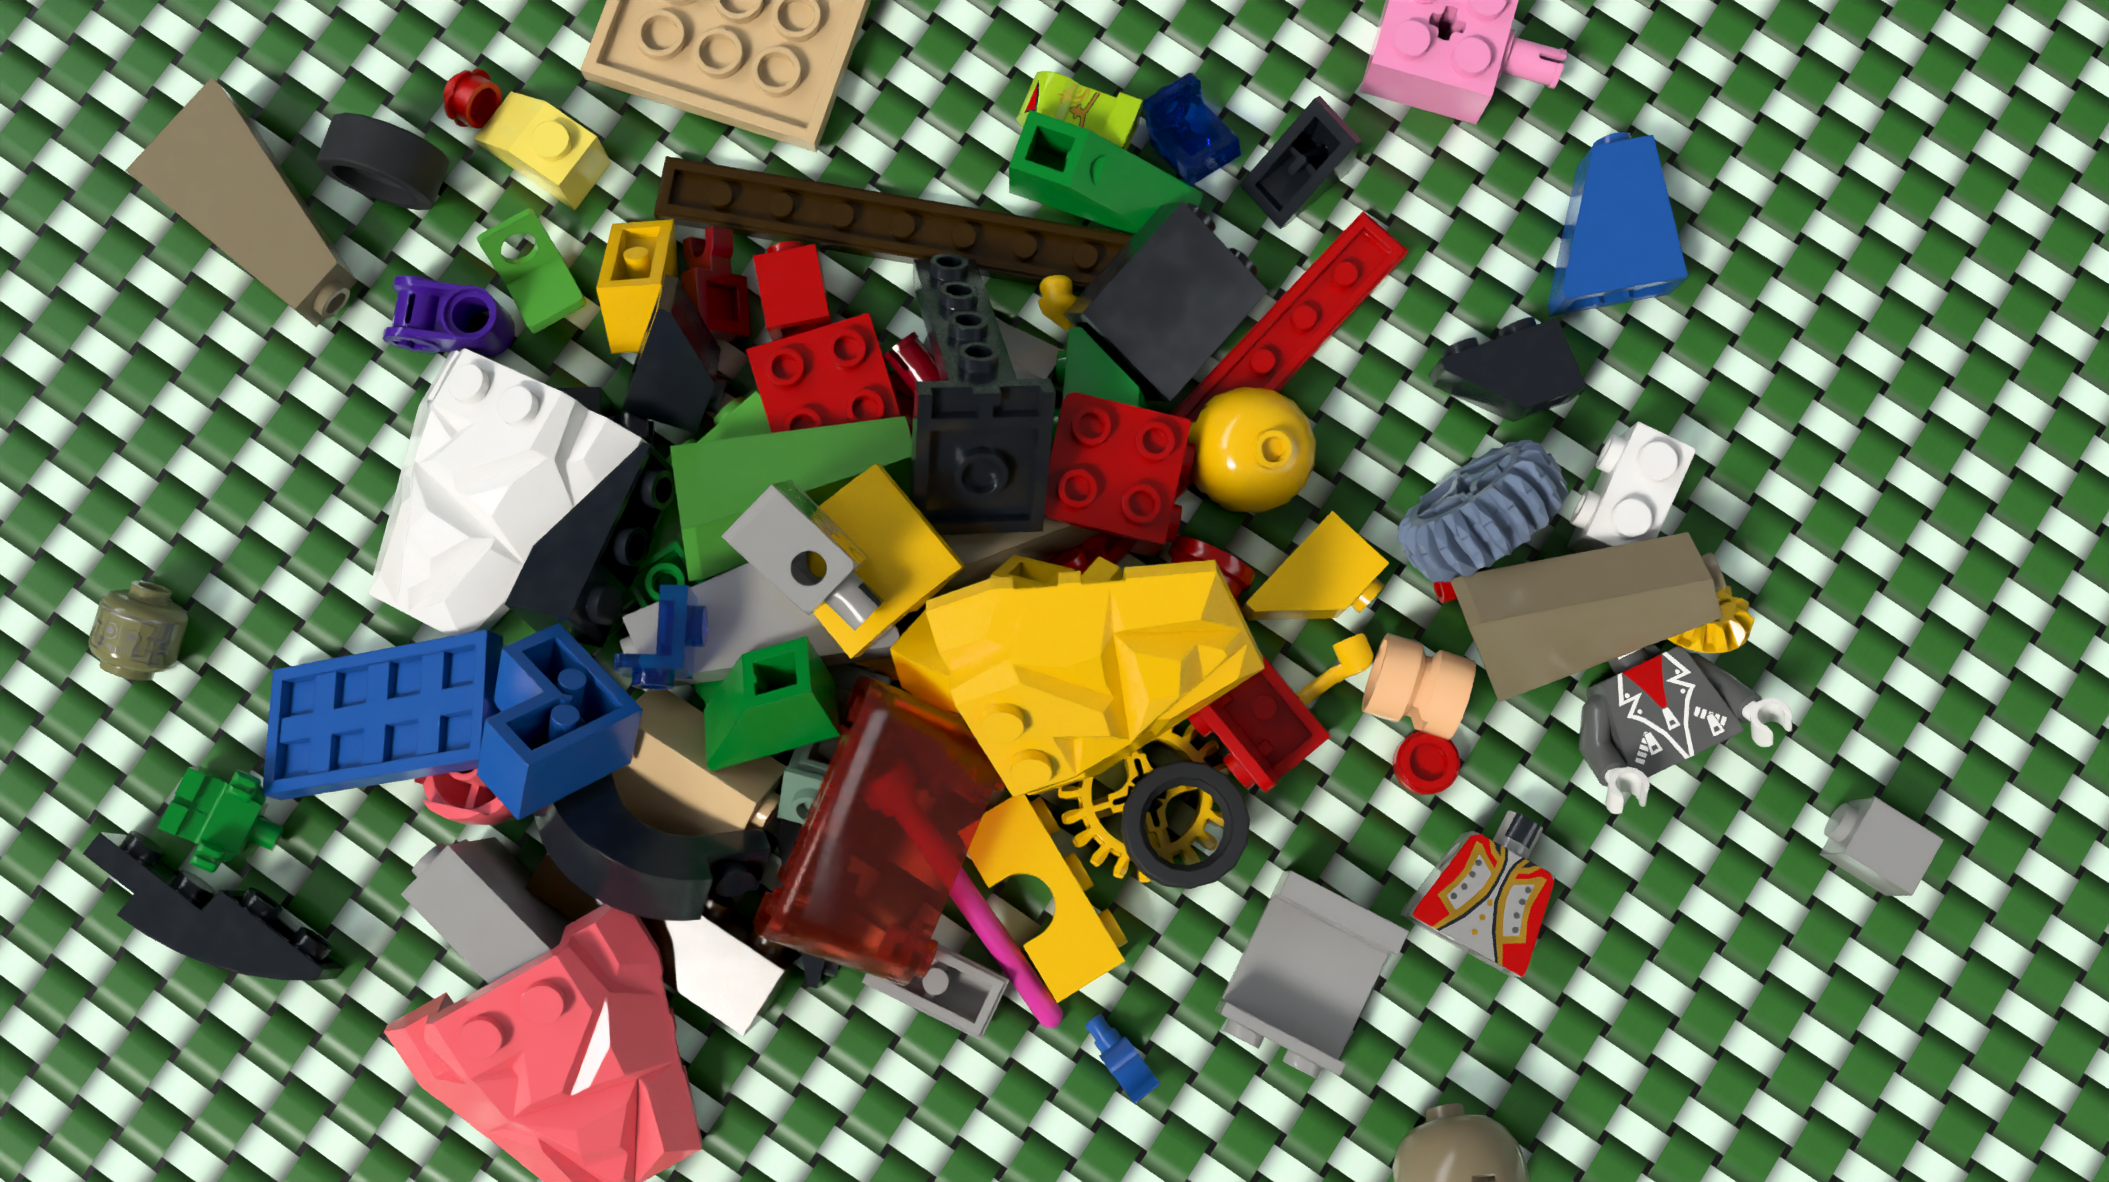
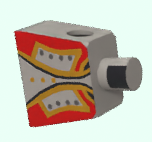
[1400,811,1555,977]

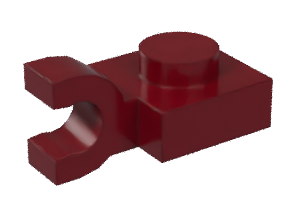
[681,226,751,343]

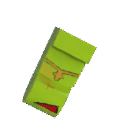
[1016,71,1143,151]

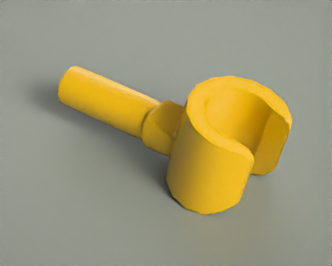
[1296,633,1374,706]

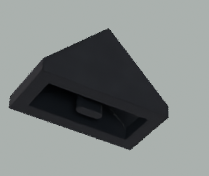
[1239,96,1362,229]

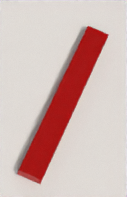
[1041,211,1409,565]

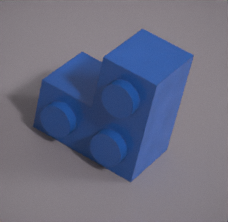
[476,623,643,821]

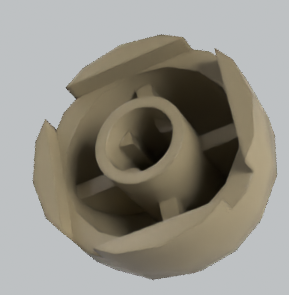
[1392,1103,1531,1182]

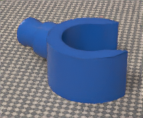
[1086,1014,1161,1104]

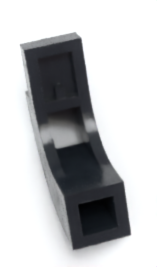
[534,773,771,921]

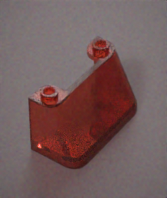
[753,675,1006,986]

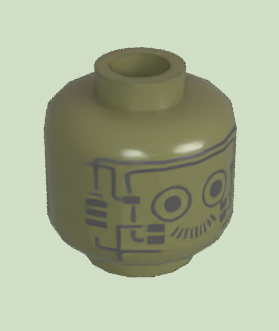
[88,581,189,681]

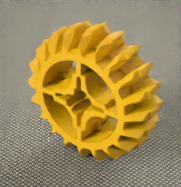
[1058,724,1230,883]

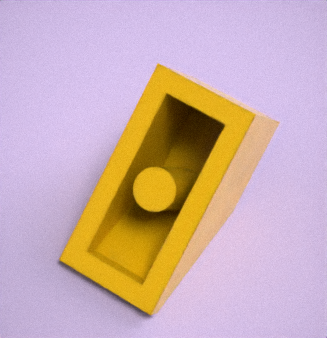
[596,219,678,354]
[1240,511,1389,621]

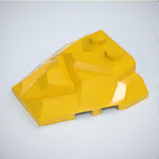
[926,560,1264,797]

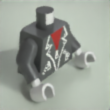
[1578,646,1792,814]

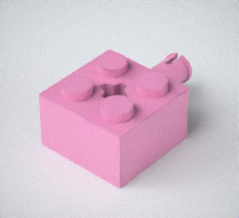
[1360,0,1567,125]

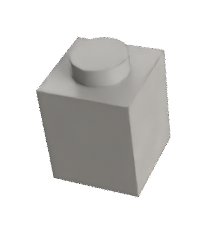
[1819,797,1944,896]

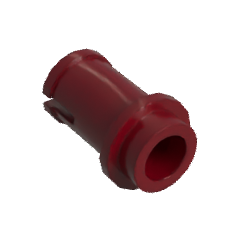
[883,332,941,393]

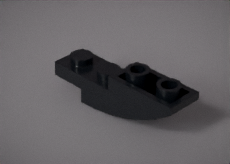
[83,831,344,981]

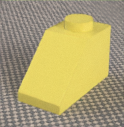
[474,91,611,211]

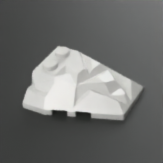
[368,348,647,636]

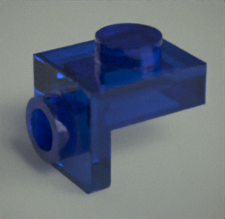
[1142,73,1241,186]
[614,585,708,690]

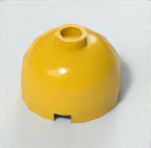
[1187,387,1316,513]

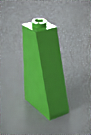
[670,416,912,581]

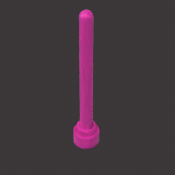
[858,758,1063,1028]

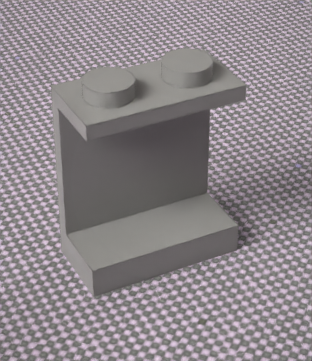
[1215,871,1409,1080]

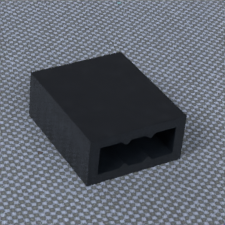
[1063,201,1268,402]

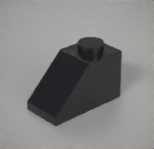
[622,274,727,434]

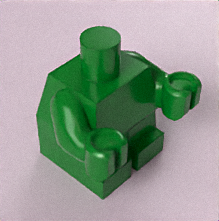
[157,766,285,873]

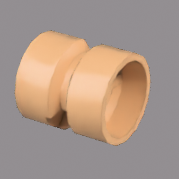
[1362,633,1476,740]

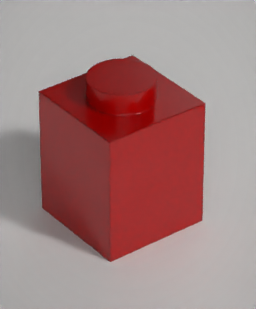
[753,241,833,341]

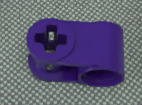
[382,275,515,358]

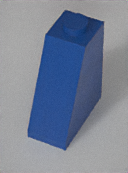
[1548,132,1688,317]

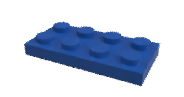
[262,629,503,800]

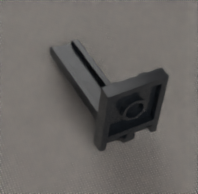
[909,253,1056,535]

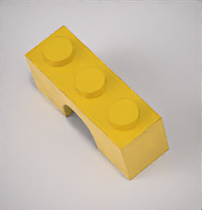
[955,794,1128,1003]

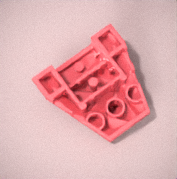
[384,904,702,1182]

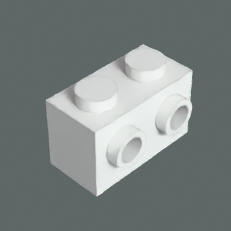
[1567,421,1697,553]

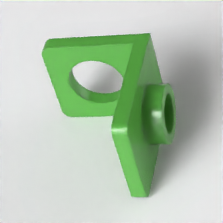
[477,208,586,333]

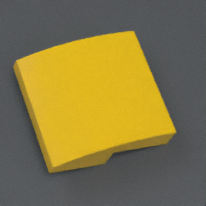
[807,463,966,659]

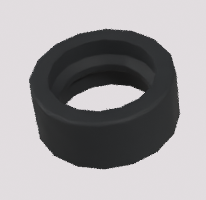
[316,112,450,210]
[1120,760,1250,889]

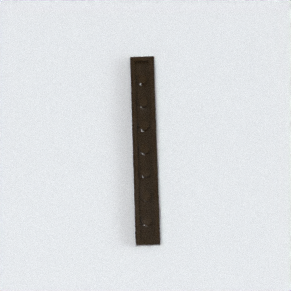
[654,156,1134,293]

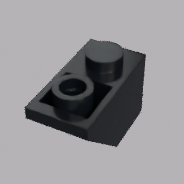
[1428,317,1586,422]

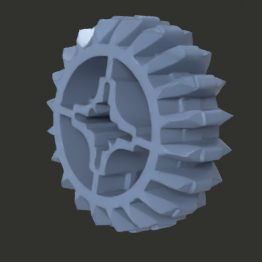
[1397,440,1569,583]

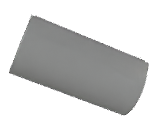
[862,921,1010,1040]

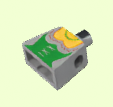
[721,480,884,631]

